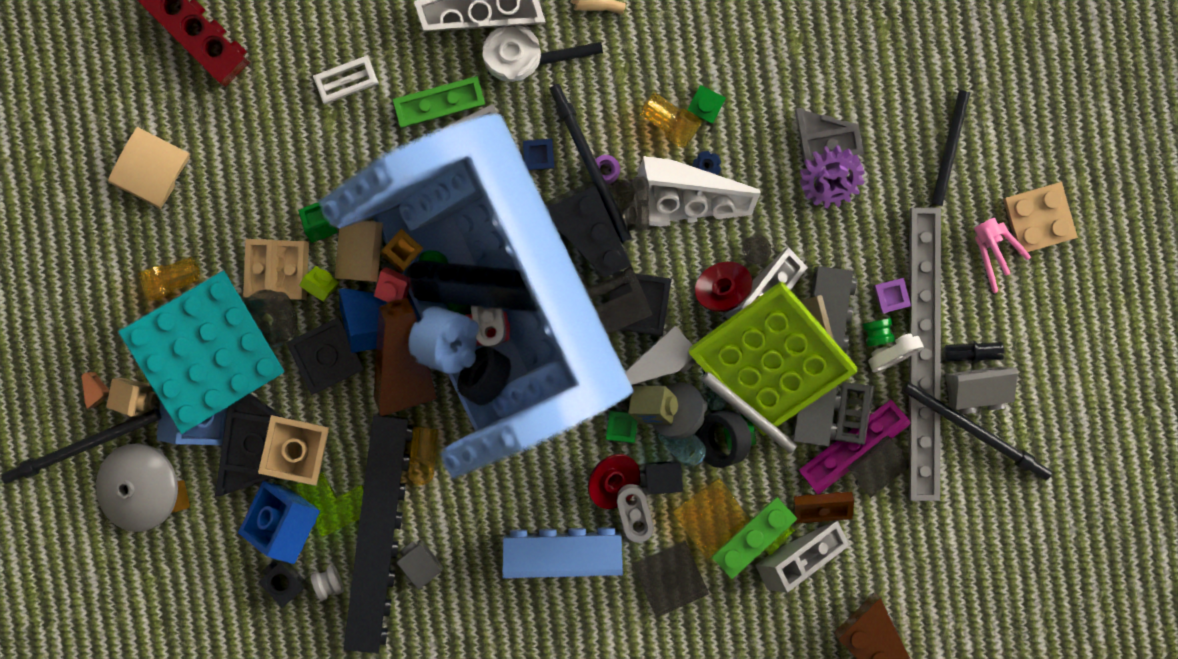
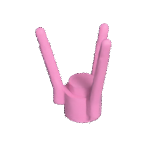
[974,218,1031,293]

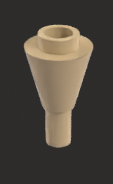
[570,0,626,15]

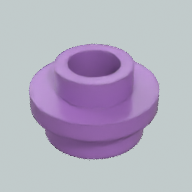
[595,155,620,184]

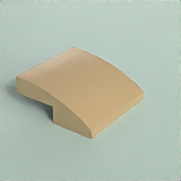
[108,127,190,209]
[335,221,383,282]
[243,239,309,300]

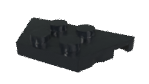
[215,393,285,497]

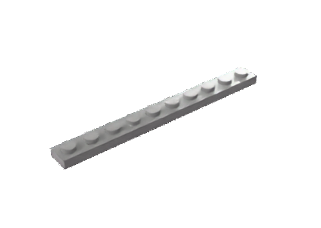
[909,208,941,501]

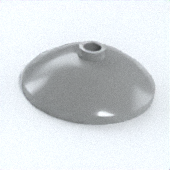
[96,443,178,532]

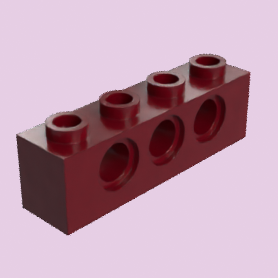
[137,0,250,87]

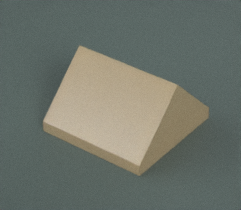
[258,415,330,486]

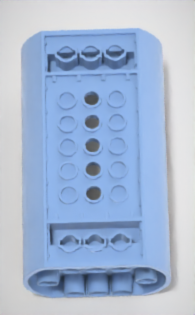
[319,114,634,479]

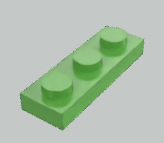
[393,76,486,129]
[711,496,797,579]

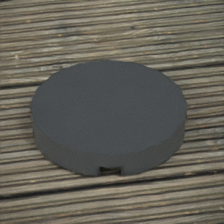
[652,382,707,440]

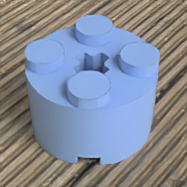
[409,306,479,374]

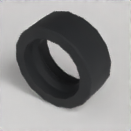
[457,346,511,406]
[694,410,752,468]

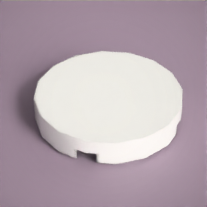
[483,25,541,82]

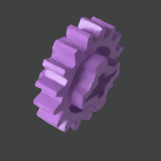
[800,145,865,208]

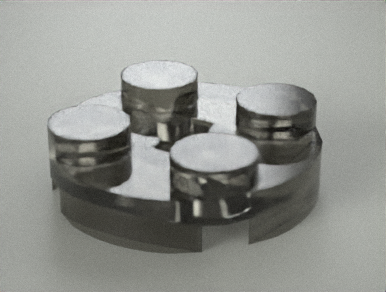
[244,289,298,349]

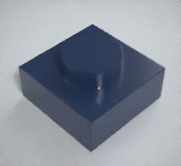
[523,139,554,171]

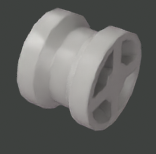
[311,565,344,601]

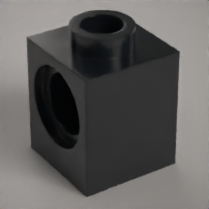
[640,460,683,495]
[259,560,308,608]

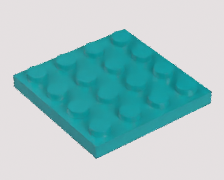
[117,270,285,434]

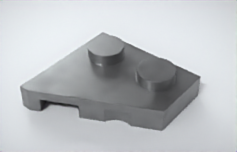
[795,108,864,164]

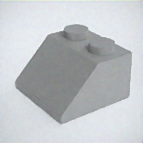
[945,366,1018,414]

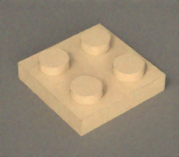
[1003,182,1078,254]

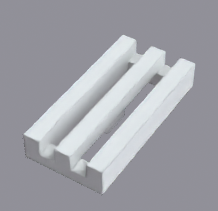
[313,55,379,104]

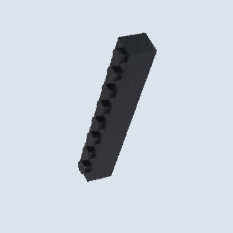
[343,414,413,654]

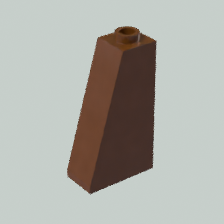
[373,298,437,417]

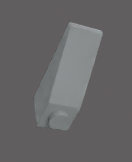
[723,247,808,319]
[624,326,696,386]
[755,520,850,593]

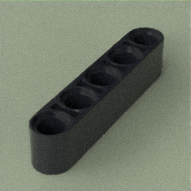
[406,261,540,312]

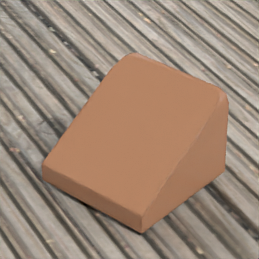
[81,372,110,409]

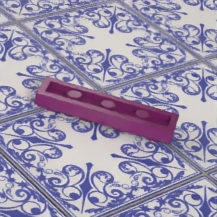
[799,399,911,494]

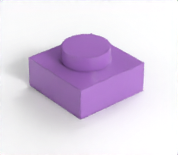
[873,278,911,314]

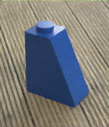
[339,288,422,353]

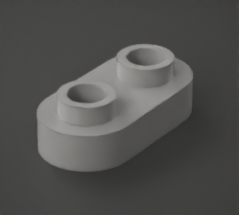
[616,484,654,543]

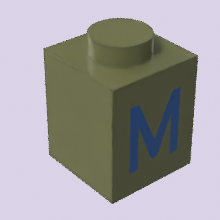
[628,386,678,425]

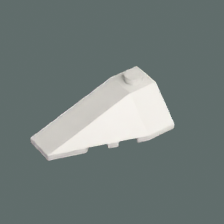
[632,156,761,226]

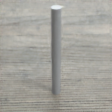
[701,372,797,453]

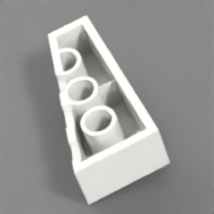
[414,0,545,32]

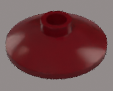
[695,261,753,312]
[588,454,640,509]

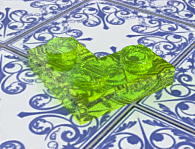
[296,471,364,537]

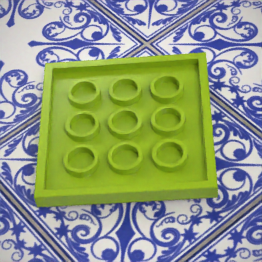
[688,281,857,436]

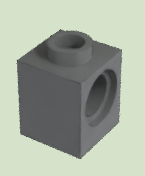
[397,540,444,590]

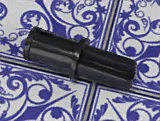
[943,340,1004,364]

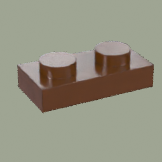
[793,492,854,524]

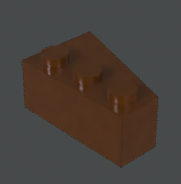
[833,592,910,659]

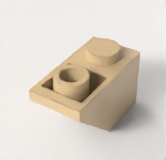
[106,378,156,416]

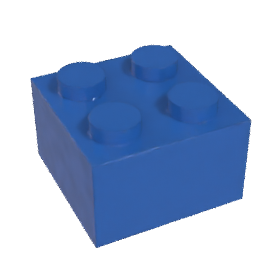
[238,480,320,564]

